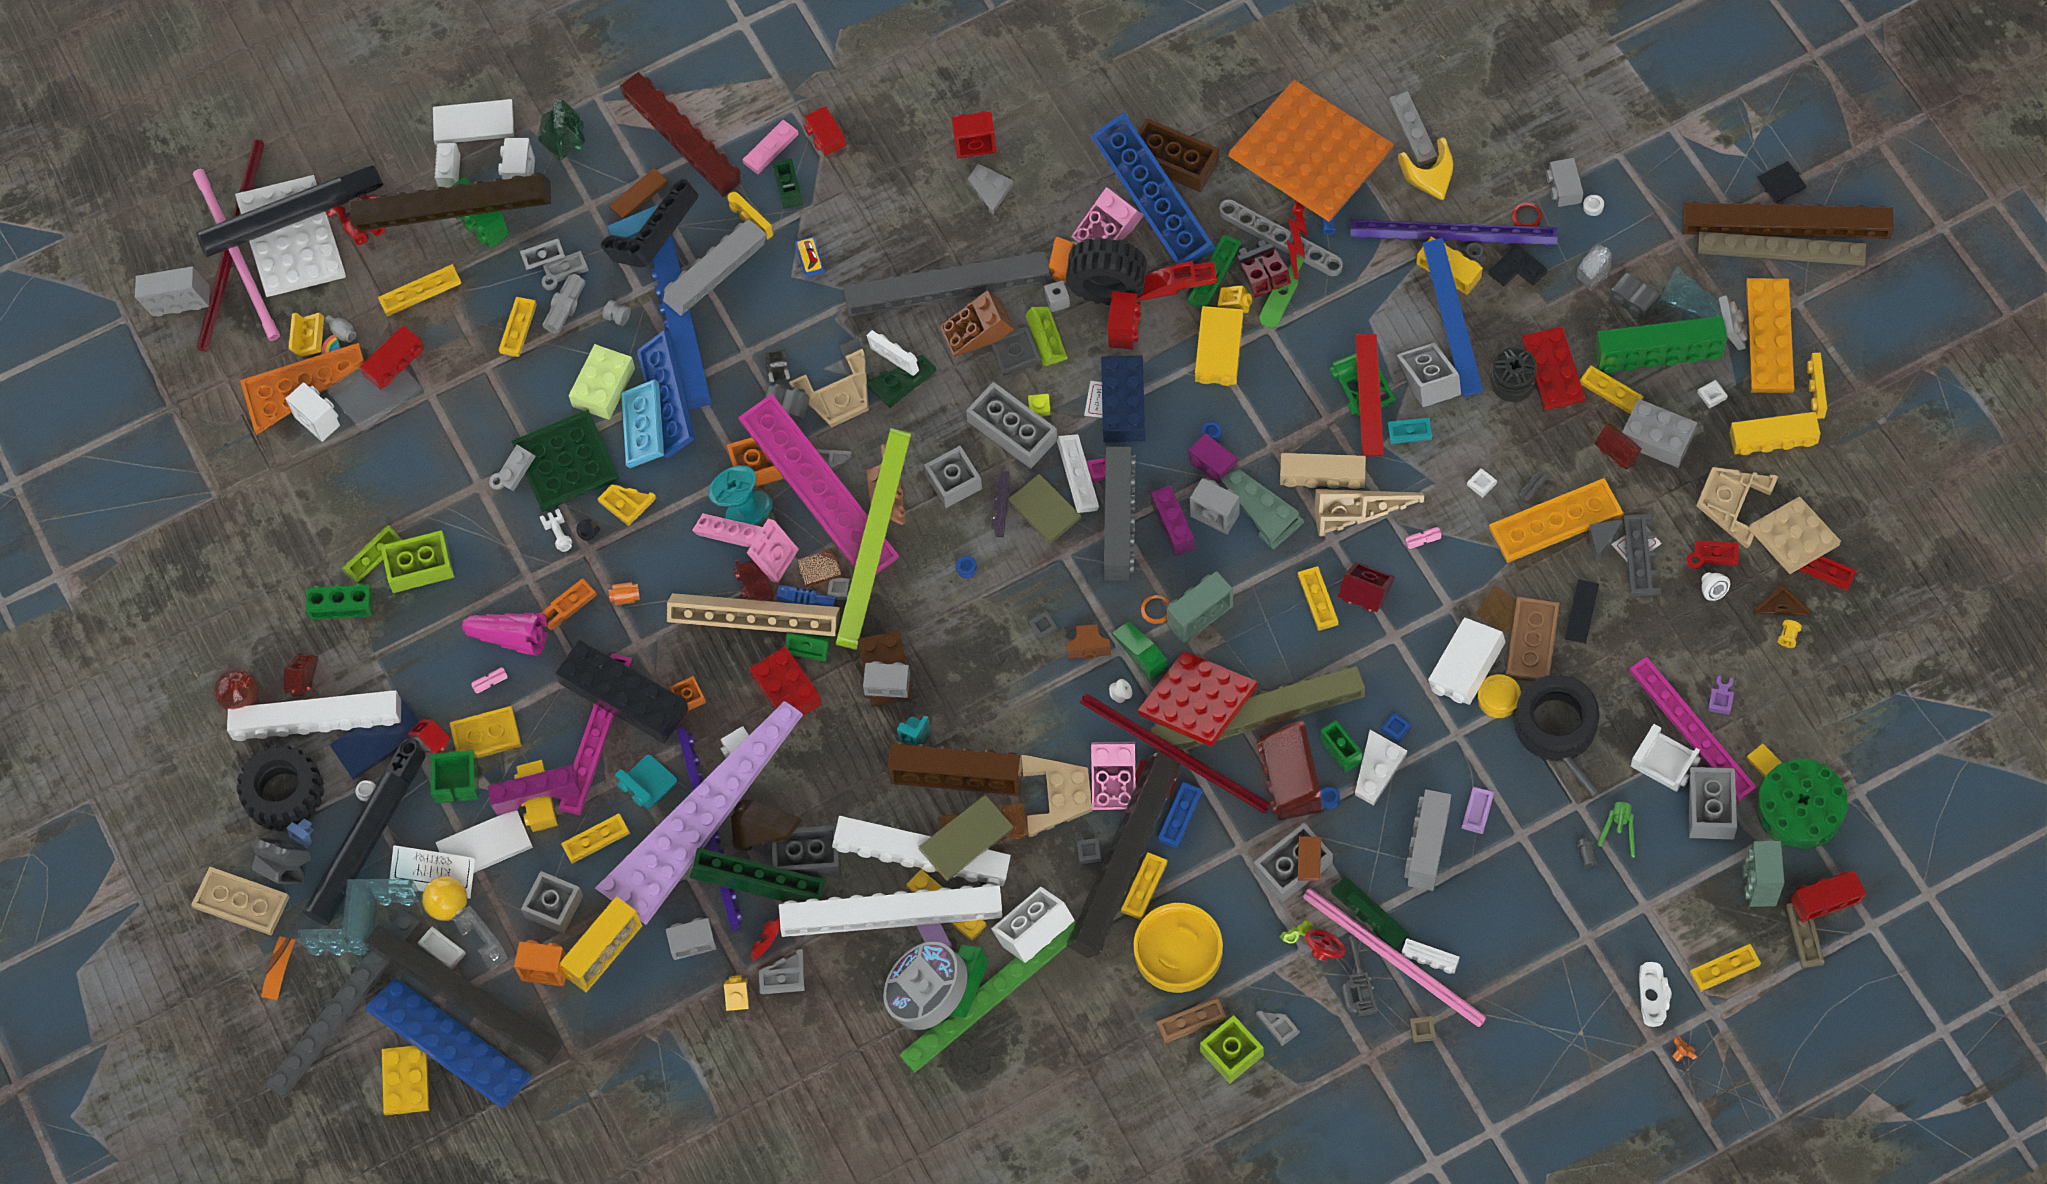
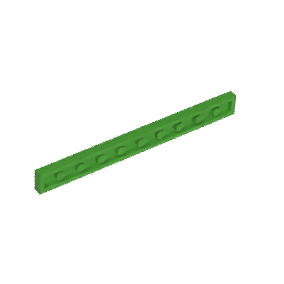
[900,921,1083,1073]

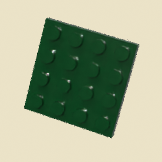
[511,410,619,512]

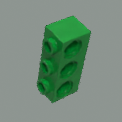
[306,583,374,620]

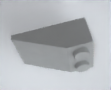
[1396,342,1461,407]
[1689,767,1737,839]

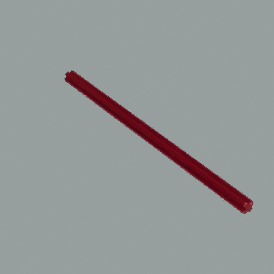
[196,139,265,352]

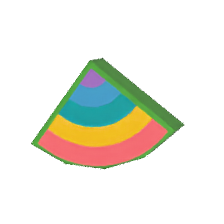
[321,334,341,354]

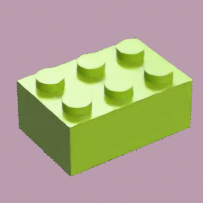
[381,530,455,593]

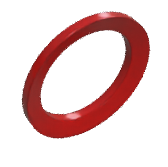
[1512,203,1542,227]

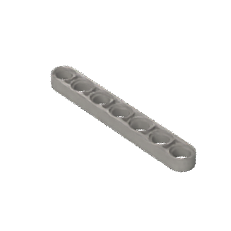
[1219,199,1343,276]

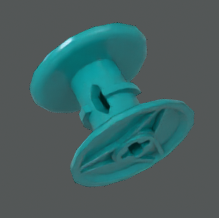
[708,465,773,526]

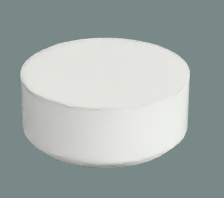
[1583,195,1604,216]

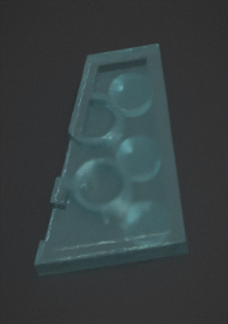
[1660,266,1722,319]

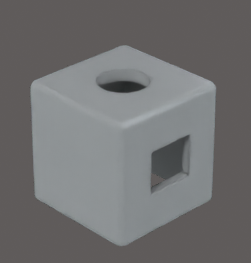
[1044,280,1070,312]

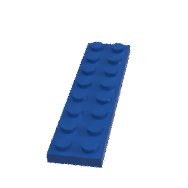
[366,977,532,1109]

